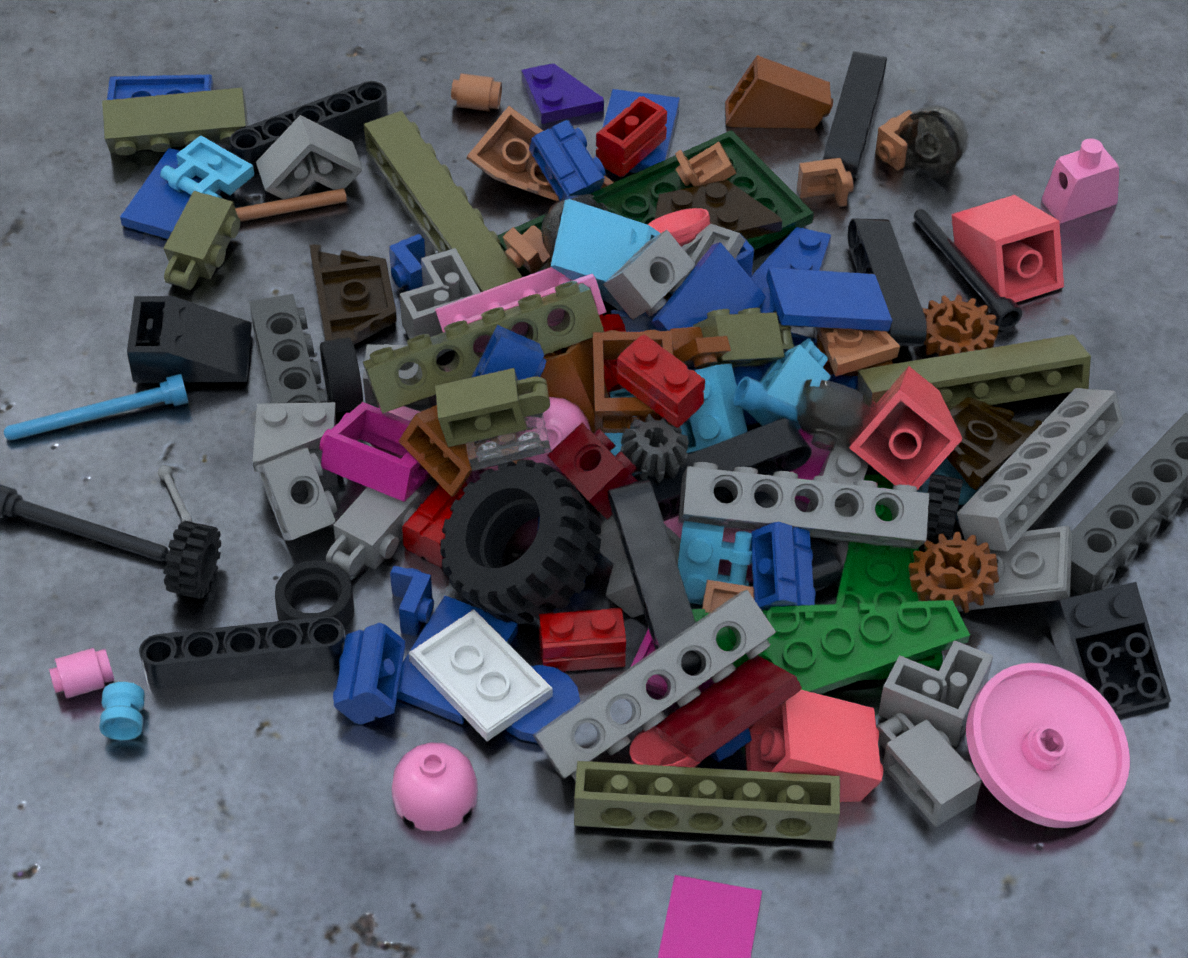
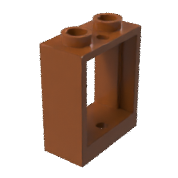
[593,330,673,433]

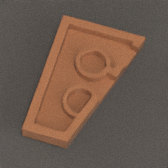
[816,327,900,377]

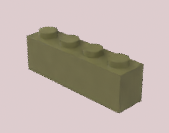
[102,88,248,155]

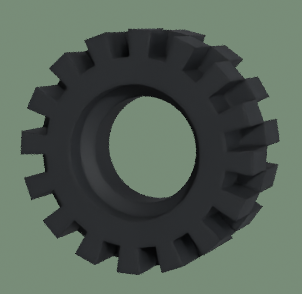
[922,474,963,545]
[163,521,221,599]

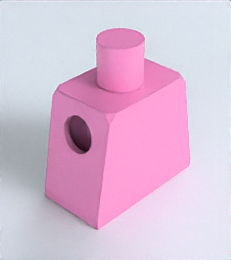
[1041,138,1119,224]

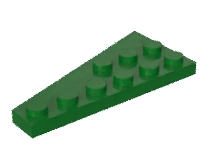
[836,474,944,681]
[691,600,970,694]

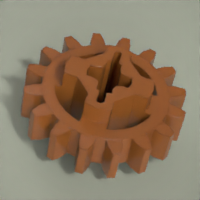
[922,295,999,357]
[909,532,999,613]

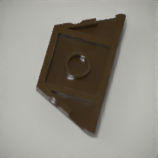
[654,180,782,239]
[309,244,397,345]
[947,397,1043,490]

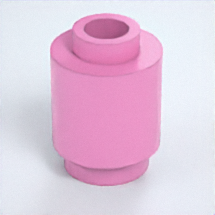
[49,648,114,699]

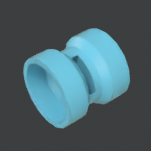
[99,682,145,740]

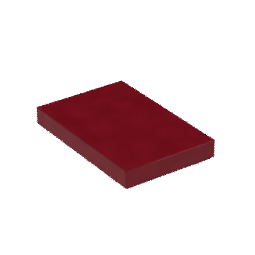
[655,655,802,762]

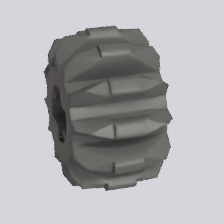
[620,413,689,483]

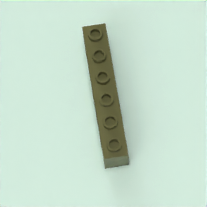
[363,281,604,414]
[574,761,840,841]

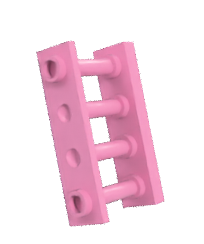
[435,267,606,352]

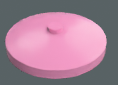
[966,663,1130,828]

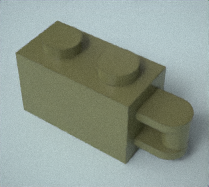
[163,191,240,290]
[693,308,795,368]
[435,368,550,447]

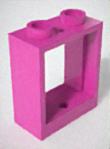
[319,402,431,502]

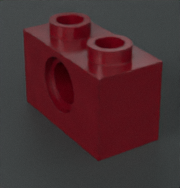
[547,422,637,520]

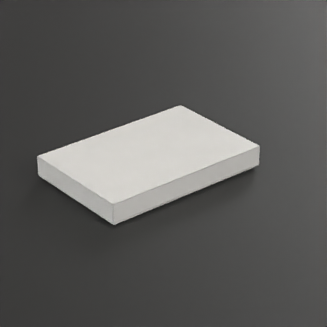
[409,610,553,741]

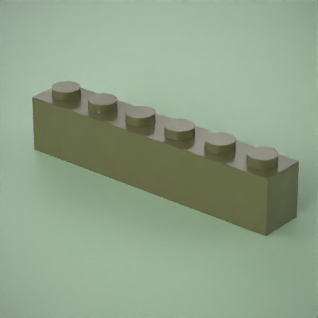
[858,334,1091,415]

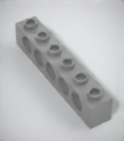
[957,388,1124,552]
[678,462,929,549]
[532,590,776,780]

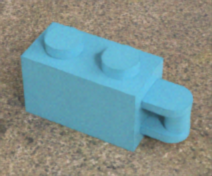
[748,339,831,430]

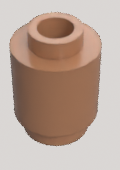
[451,73,502,112]

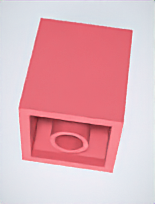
[952,195,1064,303]
[849,366,962,490]
[745,690,883,802]

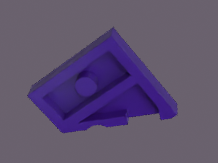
[521,63,604,124]

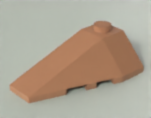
[466,106,614,202]

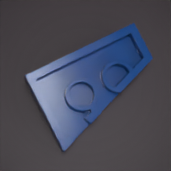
[750,227,831,288]

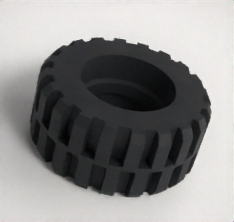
[440,460,601,624]

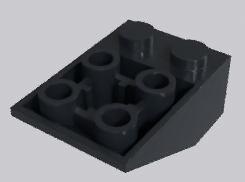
[127,296,252,383]
[1044,582,1171,715]

